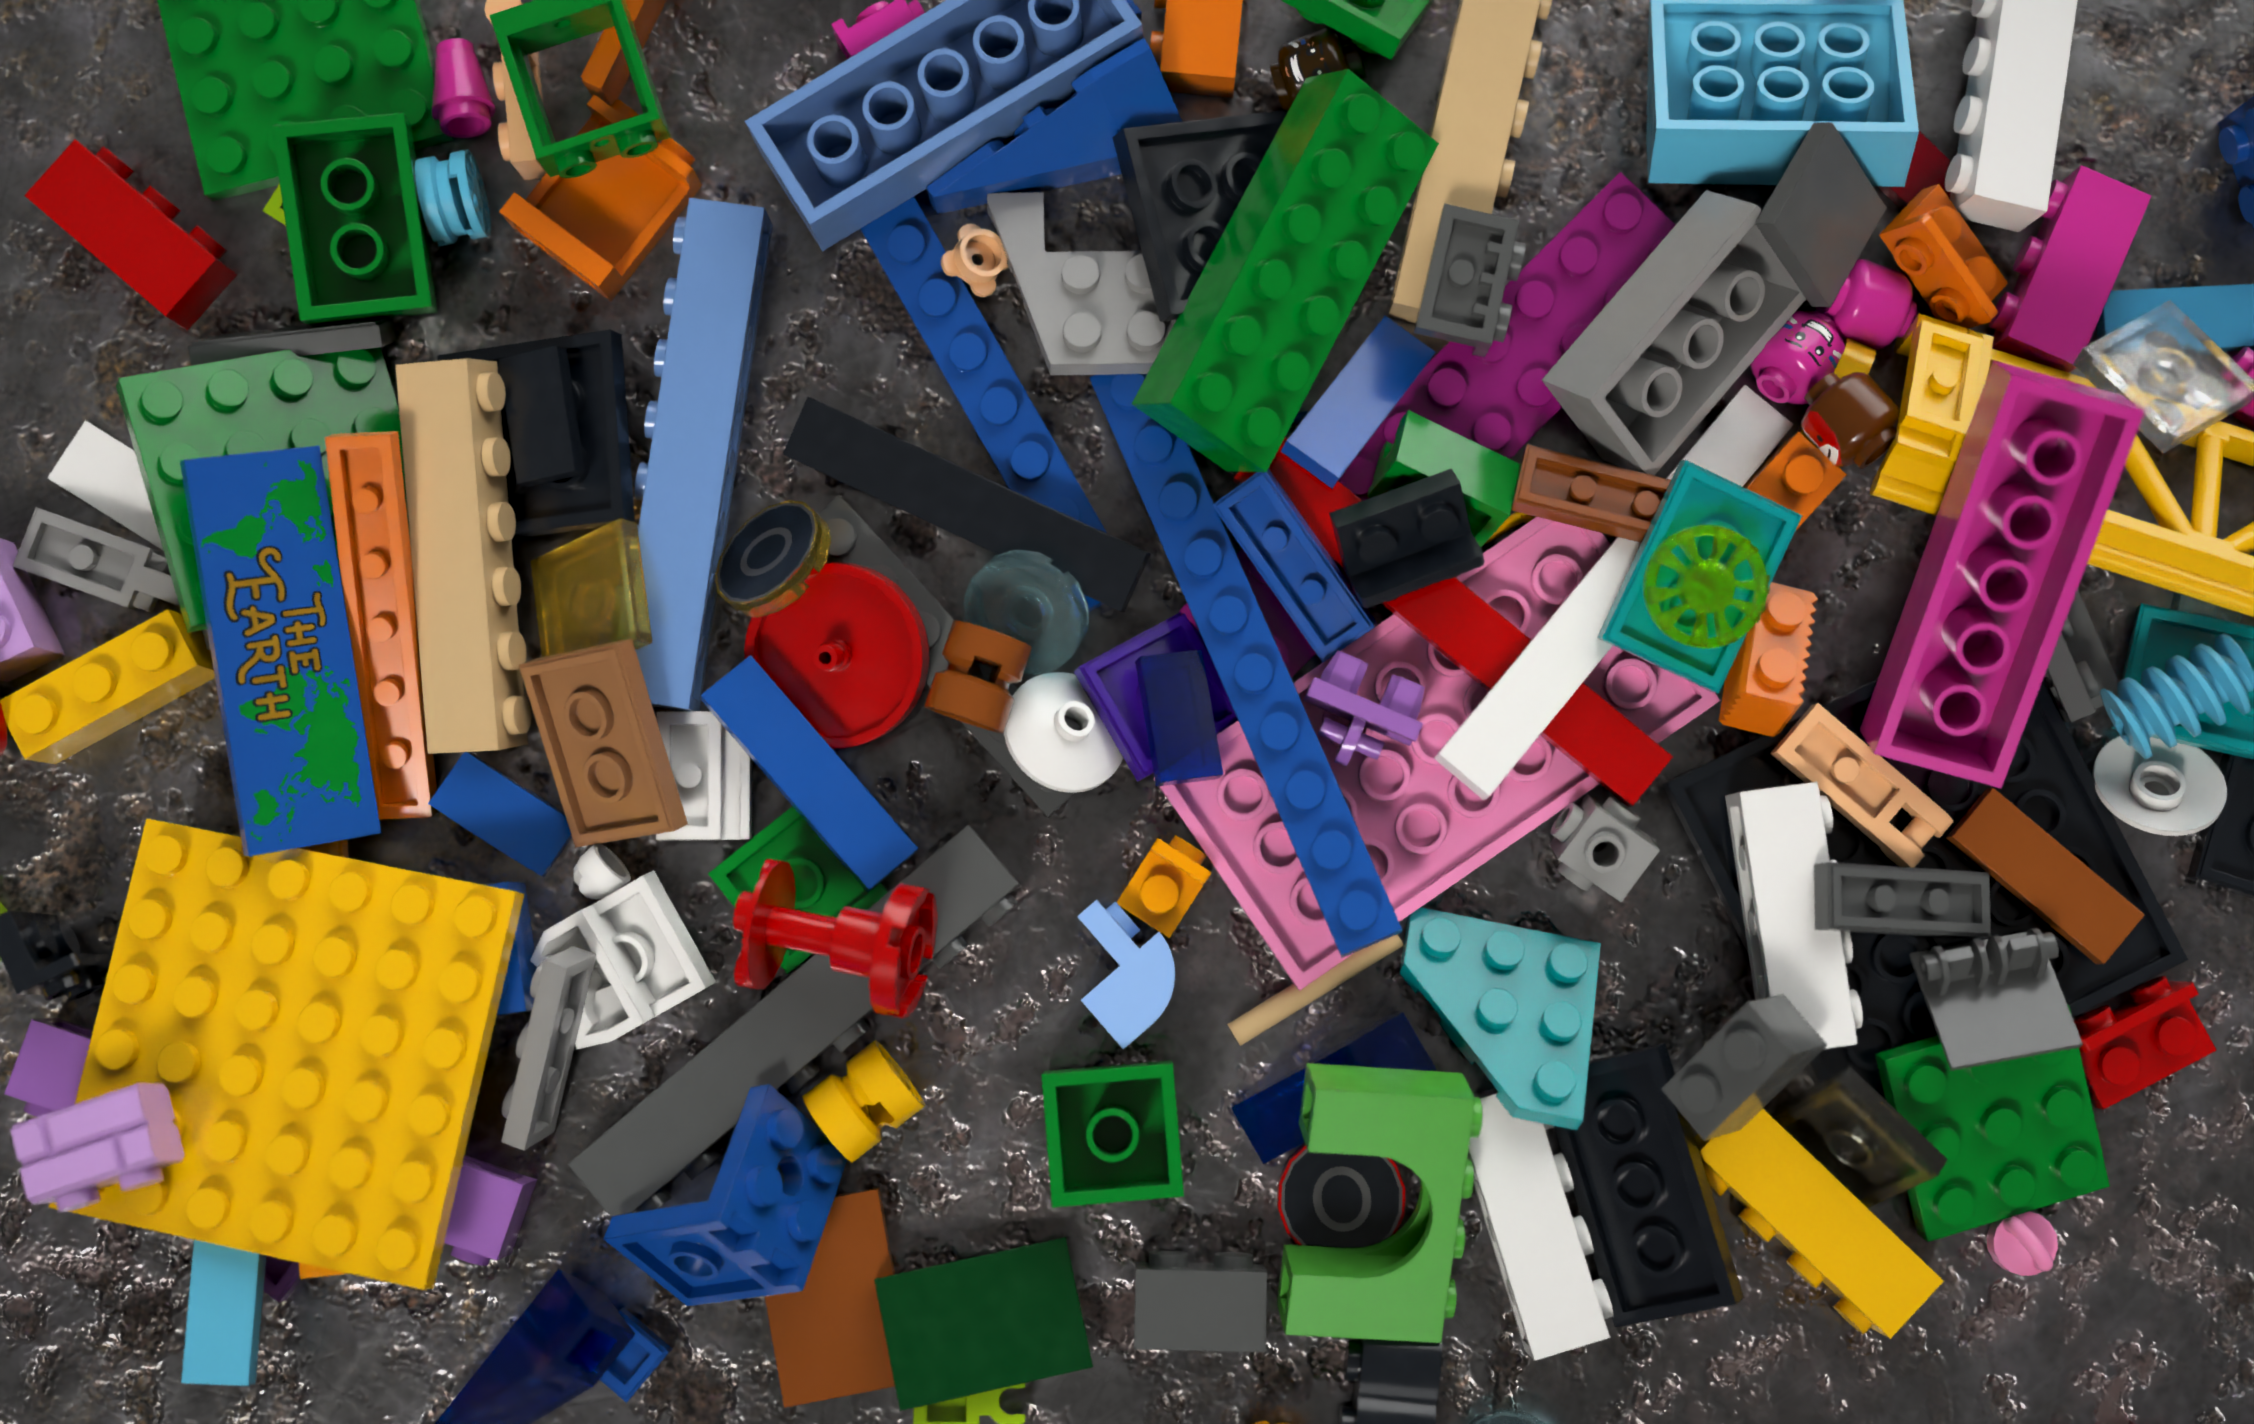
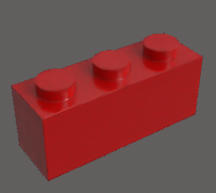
[24,139,237,331]

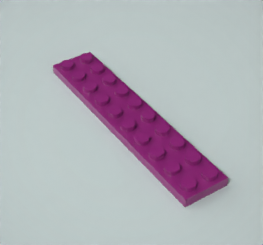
[1179,172,1676,679]

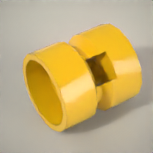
[802,1040,926,1163]

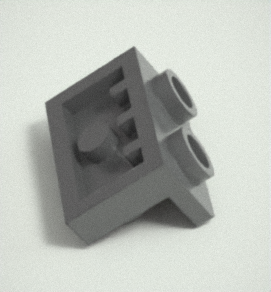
[1414,203,1526,357]
[2043,589,2119,722]

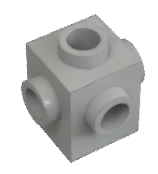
[1549,793,1660,902]

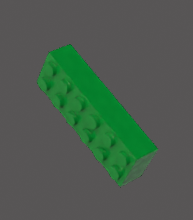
[1132,69,1439,472]

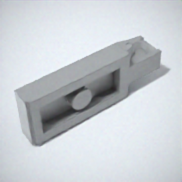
[13,507,180,613]

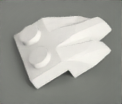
[530,870,716,1049]

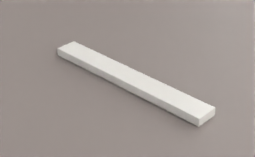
[1434,385,1794,800]

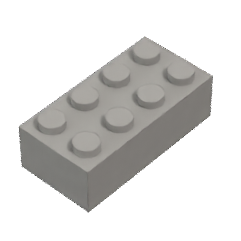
[1542,190,1806,476]

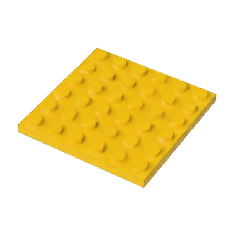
[48,818,525,1290]

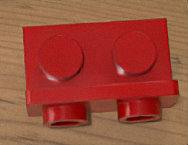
[2074,976,2217,1109]

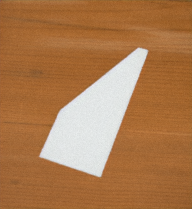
[47,420,164,551]

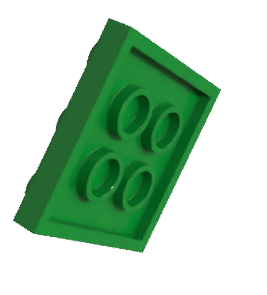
[1875,1004,2110,1242]

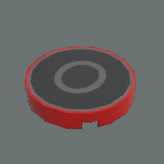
[1277,1143,1406,1248]

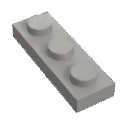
[501,946,596,1151]

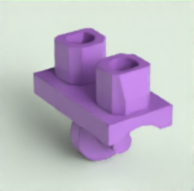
[1303,651,1425,767]

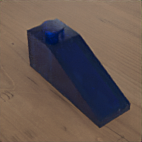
[1231,1010,1436,1164]

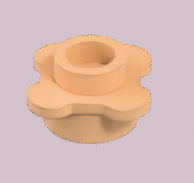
[941,224,1008,297]

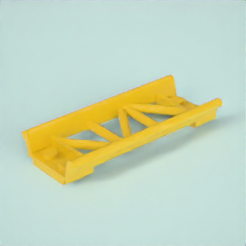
[1870,313,2254,617]

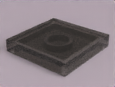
[1771,1067,1948,1208]

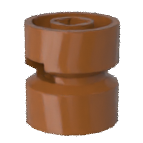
[924,620,1033,734]

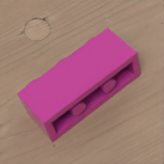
[1989,165,2152,373]

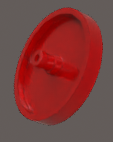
[744,562,929,748]

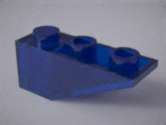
[435,1269,635,1424]

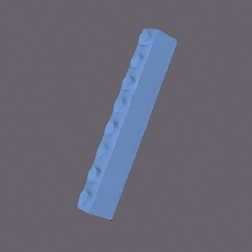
[615,197,773,712]

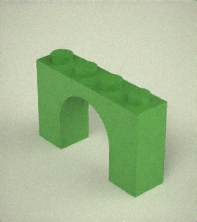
[1277,1063,1482,1343]

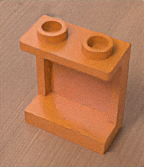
[499,94,703,302]

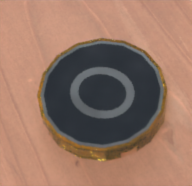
[715,500,831,617]

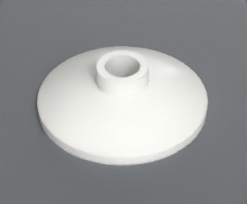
[1004,672,1123,793]
[2092,736,2227,836]

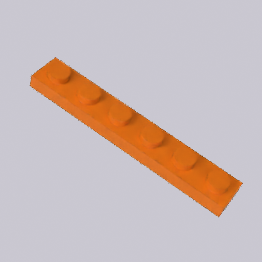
[325,431,438,819]

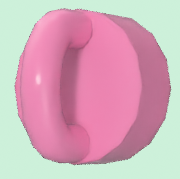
[1986,1211,2058,1276]

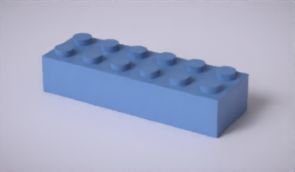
[745,0,1144,252]

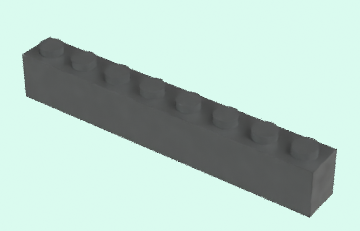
[568,825,1021,1218]

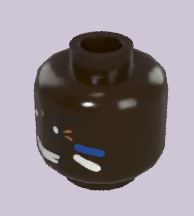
[1270,28,1367,113]

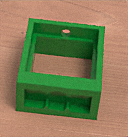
[489,0,671,178]

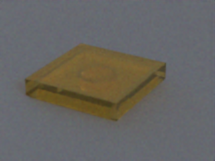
[531,518,653,657]

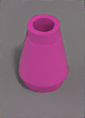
[432,38,495,138]

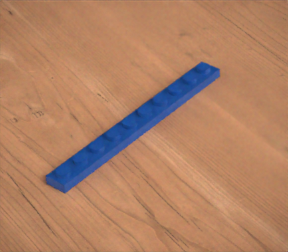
[1089,374,1402,958]

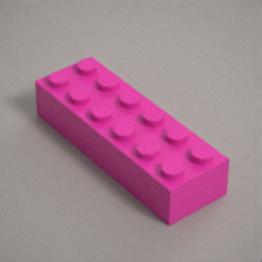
[1860,360,2145,788]

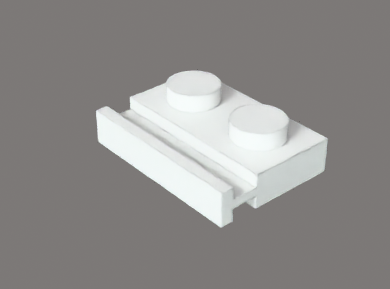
[656,711,753,841]

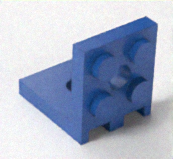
[603,1084,847,1306]

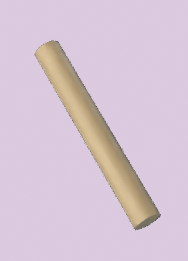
[1227,934,1404,1046]

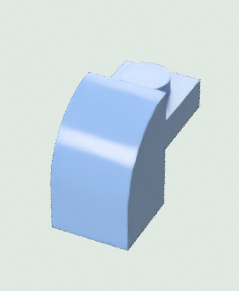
[1077,900,1175,1050]

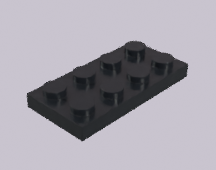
[1554,1043,1744,1327]

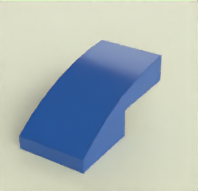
[428,752,572,877]

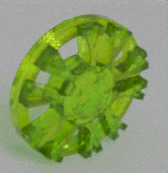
[1643,525,1770,648]

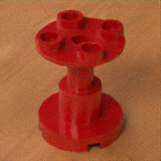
[733,859,938,1018]

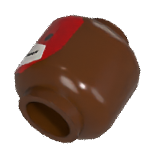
[1802,372,1900,469]

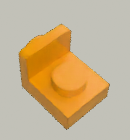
[1116,835,1212,938]

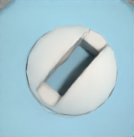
[573,844,631,899]

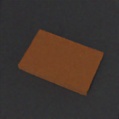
[765,1187,895,1408]

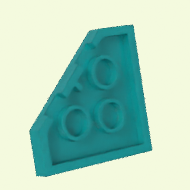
[1400,907,1601,1130]

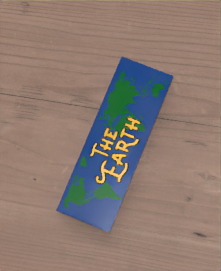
[180,445,381,857]

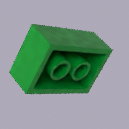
[271,112,438,326]

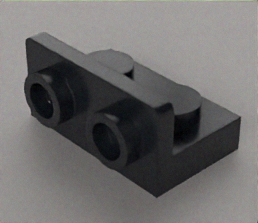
[1329,468,1485,608]
[0,910,112,1001]

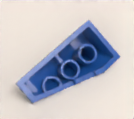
[926,38,1183,215]

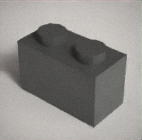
[1661,994,1827,1141]
[1134,1251,1267,1352]

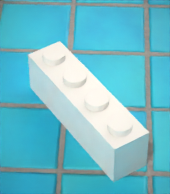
[1945,0,2078,232]
[1725,782,1863,1049]
[1467,1088,1614,1361]

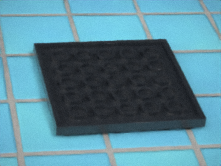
[1662,678,2188,1132]

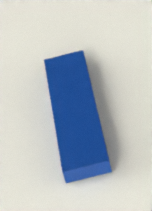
[701,655,918,893]

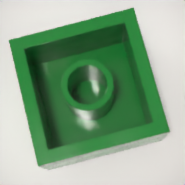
[1041,1060,1184,1208]

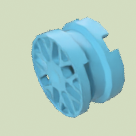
[415,149,491,247]

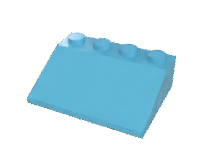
[1646,0,1919,187]

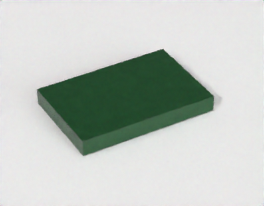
[874,1237,1093,1412]

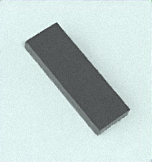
[188,317,397,366]
[1814,862,1991,939]

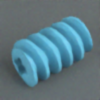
[2100,633,2254,760]

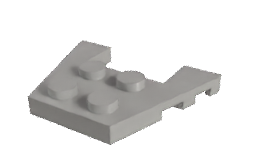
[987,192,1177,375]

